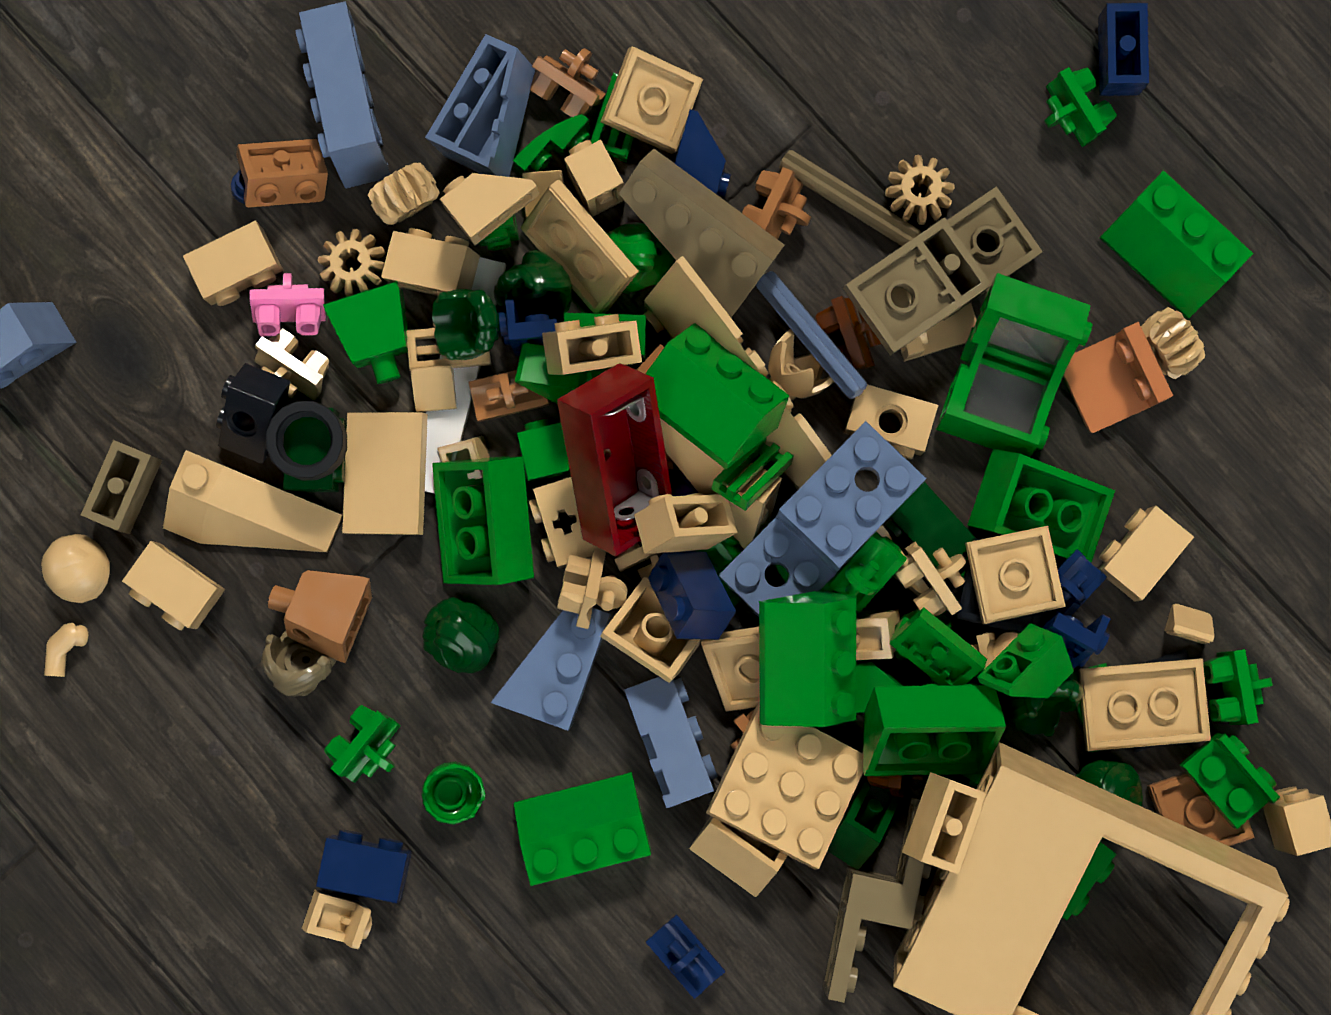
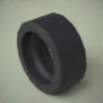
[266,401,347,480]

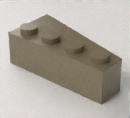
[619,149,785,318]

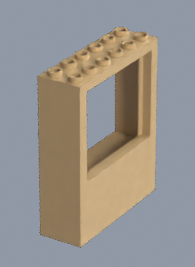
[893,742,1290,1015]

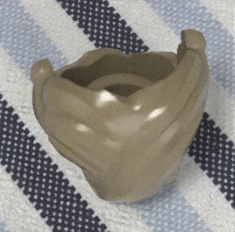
[261,631,337,697]

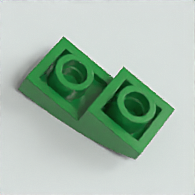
[512,114,590,175]

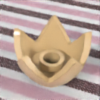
[768,329,834,400]

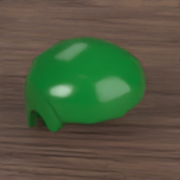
[421,761,486,825]

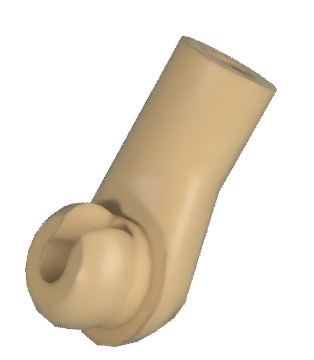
[44,623,88,677]

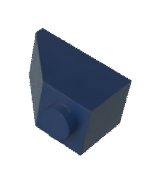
[675,109,731,198]

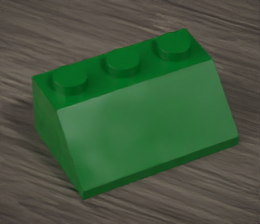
[1099,170,1253,319]
[645,323,789,469]
[432,456,534,585]
[759,590,856,727]
[863,683,1006,776]
[514,772,652,886]

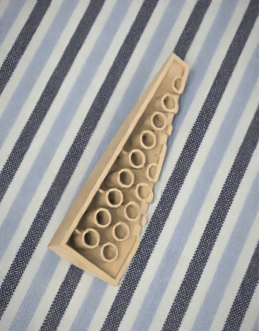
[643,256,929,596]

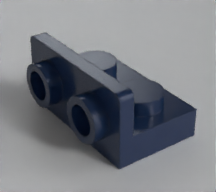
[499,300,558,356]
[1041,613,1111,669]

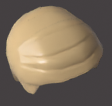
[41,534,110,603]

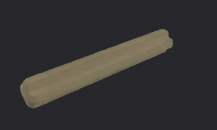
[779,150,921,246]

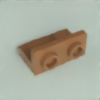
[237,139,328,207]

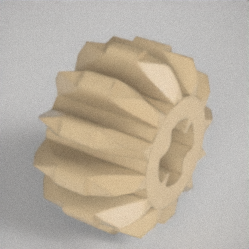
[885,155,955,225]
[368,163,440,225]
[318,229,386,297]
[1141,307,1205,379]

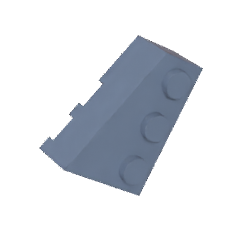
[425,34,535,177]
[0,302,77,389]
[491,608,611,731]
[624,677,718,808]

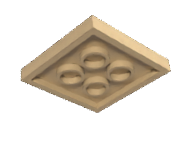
[706,702,863,869]

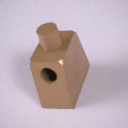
[268,570,372,663]

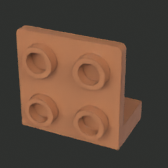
[1063,322,1173,433]

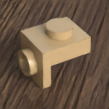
[302,889,372,949]

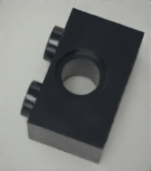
[216,363,290,464]

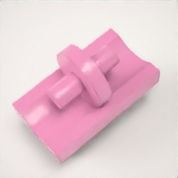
[250,273,326,336]

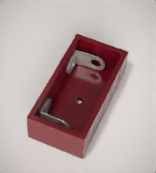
[557,363,672,557]

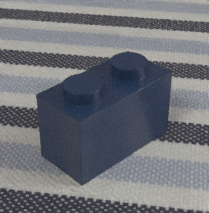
[1098,3,1149,96]
[648,551,736,640]
[316,830,412,903]

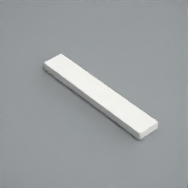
[425,257,506,494]

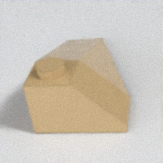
[163,450,343,553]

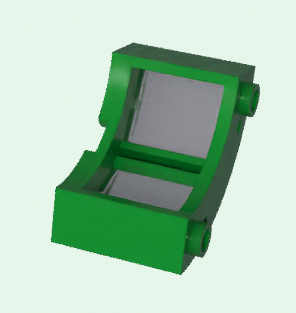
[936,273,1093,457]

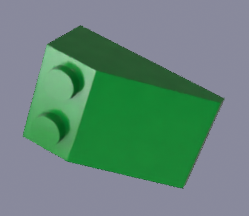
[968,449,1115,563]

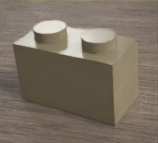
[81,440,162,534]

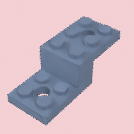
[719,421,927,617]

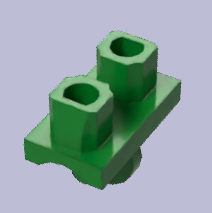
[1044,67,1117,147]
[828,532,907,612]
[1203,649,1273,725]
[324,705,401,783]

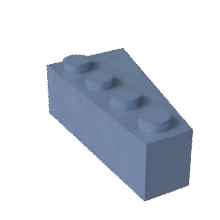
[296,1,390,189]

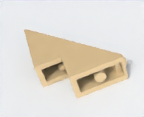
[660,418,782,549]

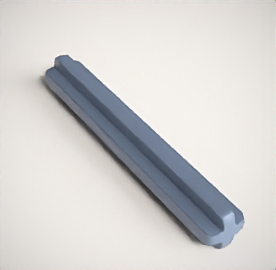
[756,271,867,399]

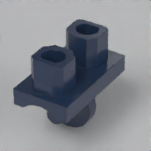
[1042,549,1107,623]
[646,914,726,999]

